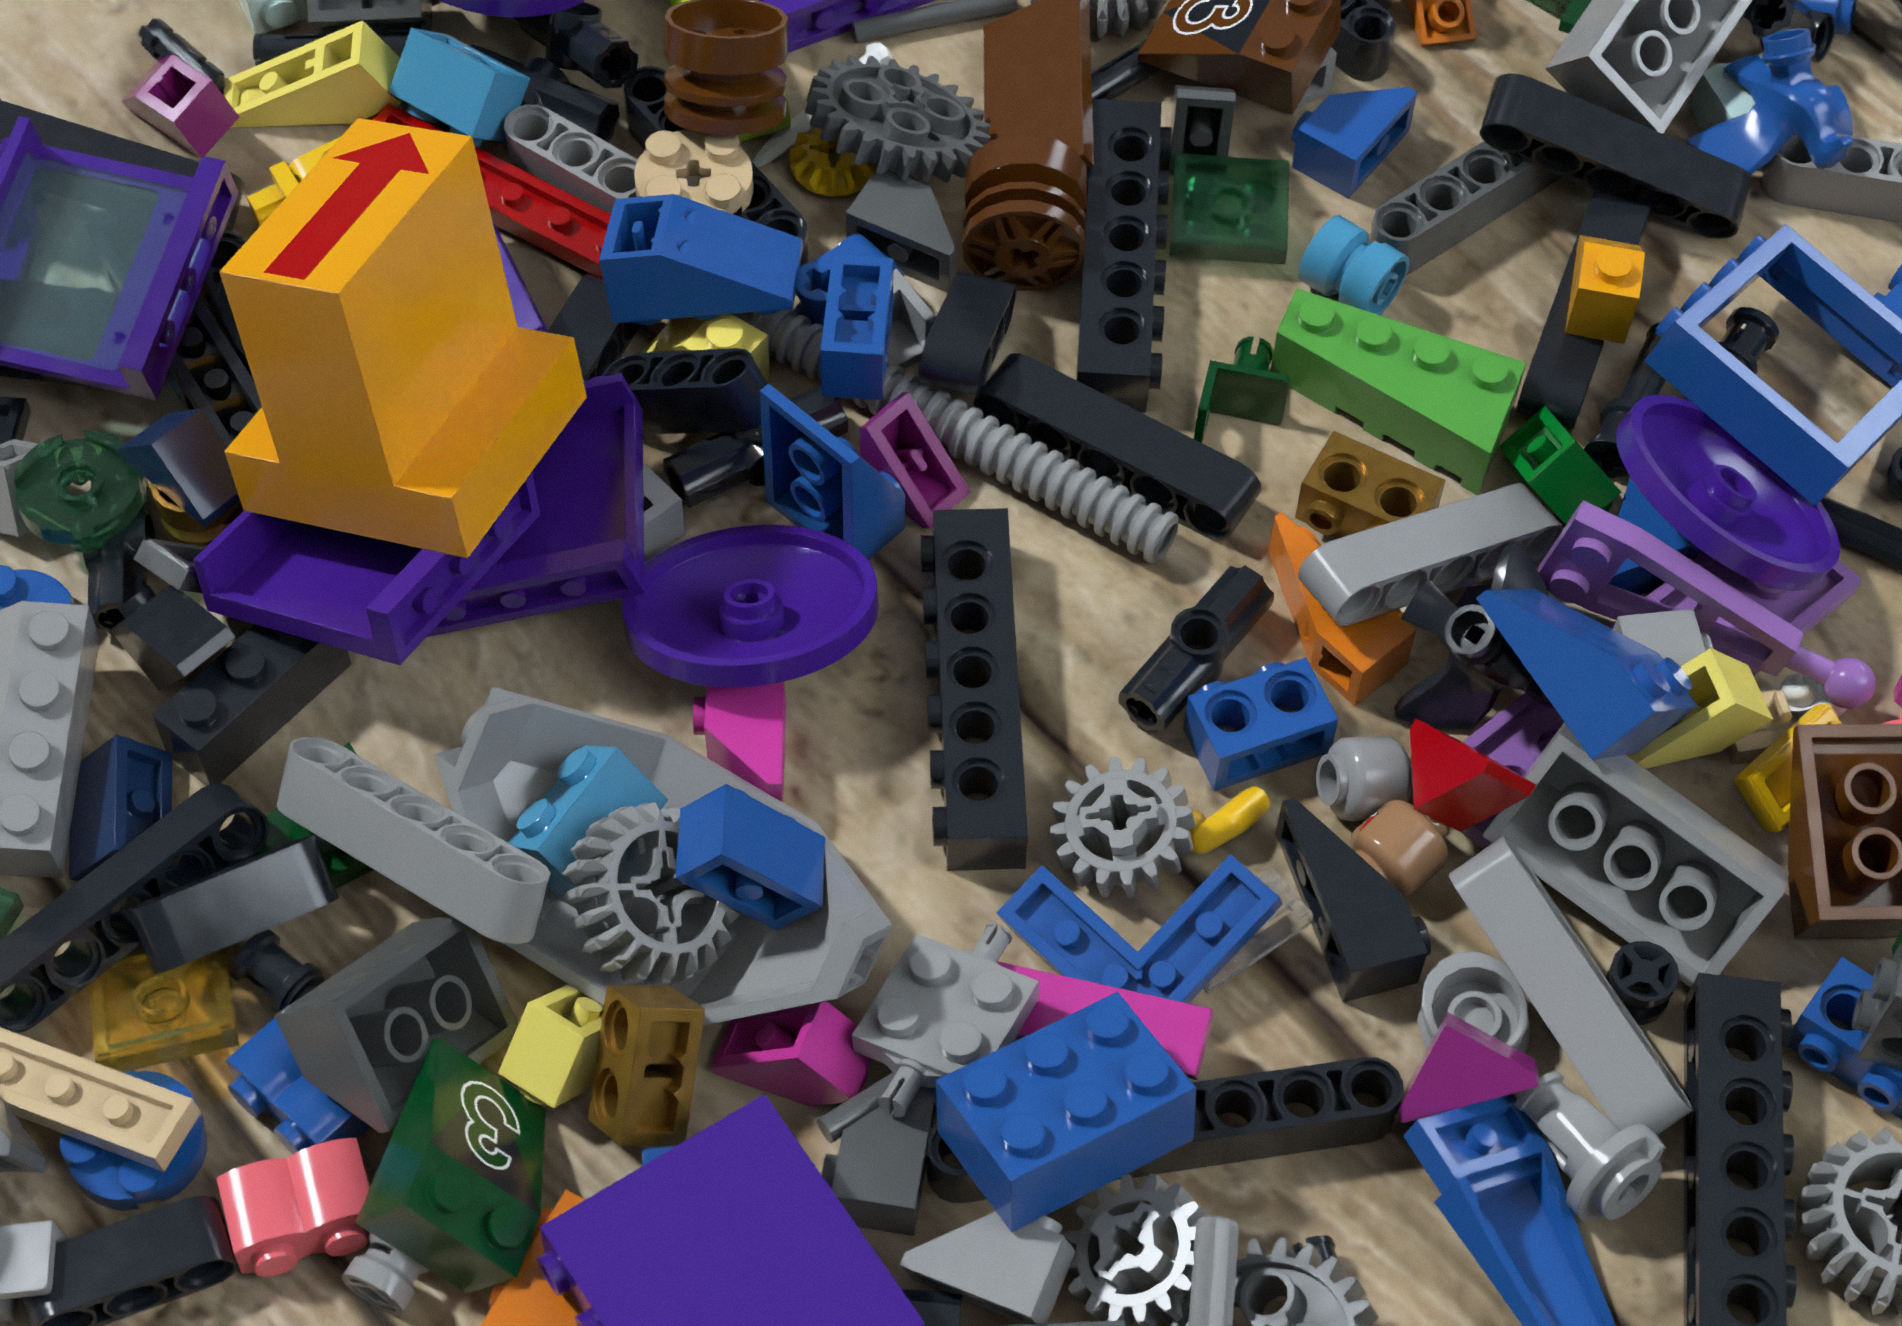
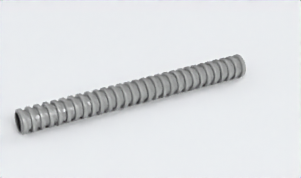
[732,309,1179,564]

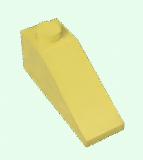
[223,20,401,128]

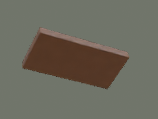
[984,0,1094,168]

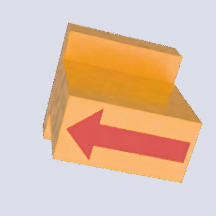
[219,118,587,558]

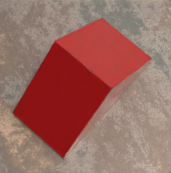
[1410,718,1537,832]

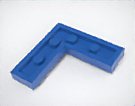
[996,854,1283,1004]

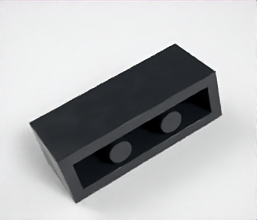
[152,624,351,786]

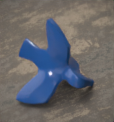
[1687,28,1853,175]

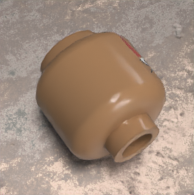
[1350,800,1448,897]

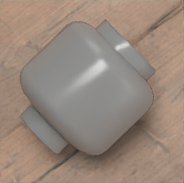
[1316,736,1413,821]

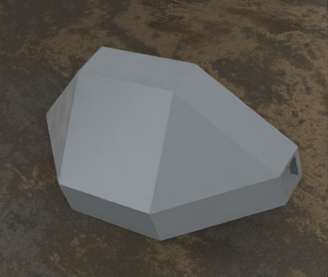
[433,687,892,1025]

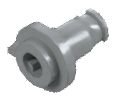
[1515,1071,1666,1221]

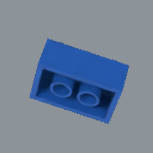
[936,992,1196,1233]

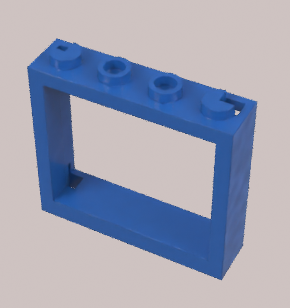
[1644,224,1902,506]

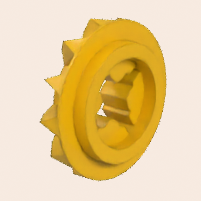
[789,127,876,196]

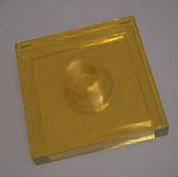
[89,947,240,1073]

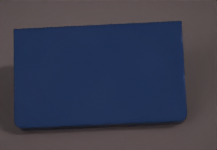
[69,734,172,882]

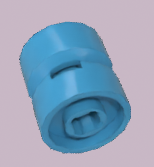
[1298,215,1410,315]

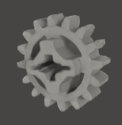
[1050,756,1196,898]
[1064,1173,1209,1326]

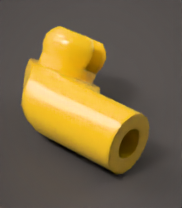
[1187,785,1270,854]

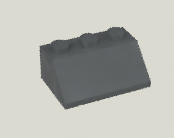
[274,915,518,1133]

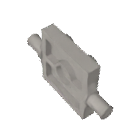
[852,922,1040,1117]

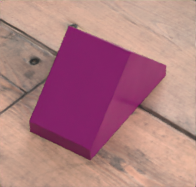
[860,392,971,528]
[1399,1012,1539,1123]

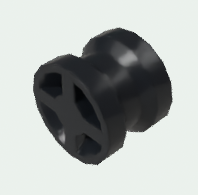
[1606,941,1679,1025]

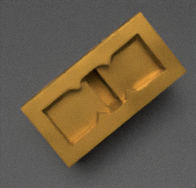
[1295,430,1445,538]
[588,985,705,1146]

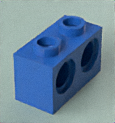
[820,254,894,400]
[1183,658,1339,791]
[1788,956,1902,1119]

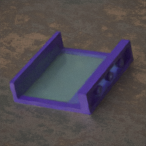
[0,116,239,401]

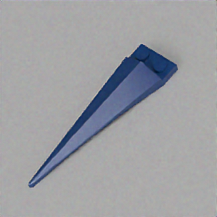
[1403,1093,1616,1326]

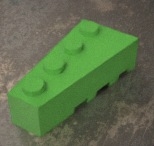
[1270,288,1526,495]

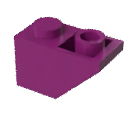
[122,54,239,158]

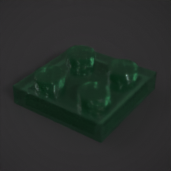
[1169,153,1290,265]

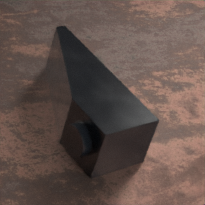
[1275,798,1431,1003]

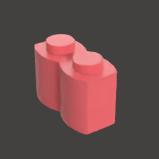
[216,1138,370,1277]

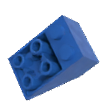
[599,194,803,325]

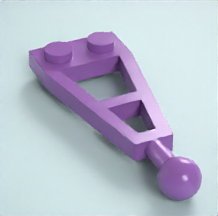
[1537,500,1876,709]

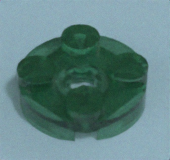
[14,430,148,552]

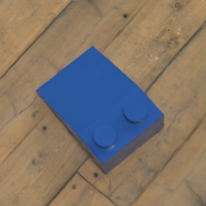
[760,384,905,560]
[1476,589,1698,760]

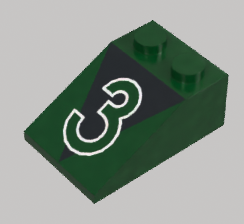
[355,1038,546,1294]

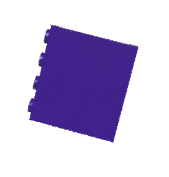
[427,373,645,637]
[193,472,541,665]
[537,1094,925,1326]

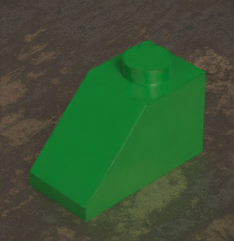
[1499,406,1622,524]

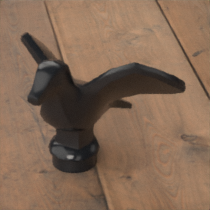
[1394,543,1555,730]

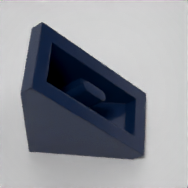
[118,409,240,527]

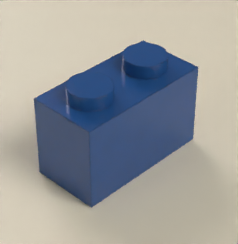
[675,784,825,930]

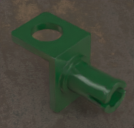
[1193,336,1290,443]

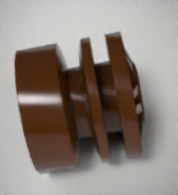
[664,0,788,135]
[962,134,1087,291]

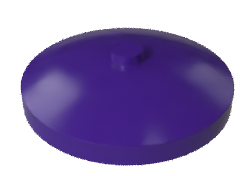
[1616,395,1840,591]
[621,525,879,687]

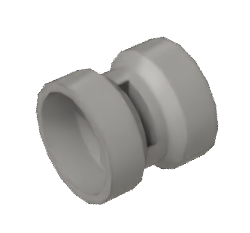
[341,1233,430,1315]

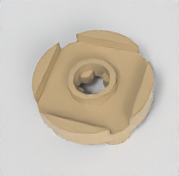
[634,129,753,214]

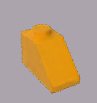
[1565,235,1645,344]

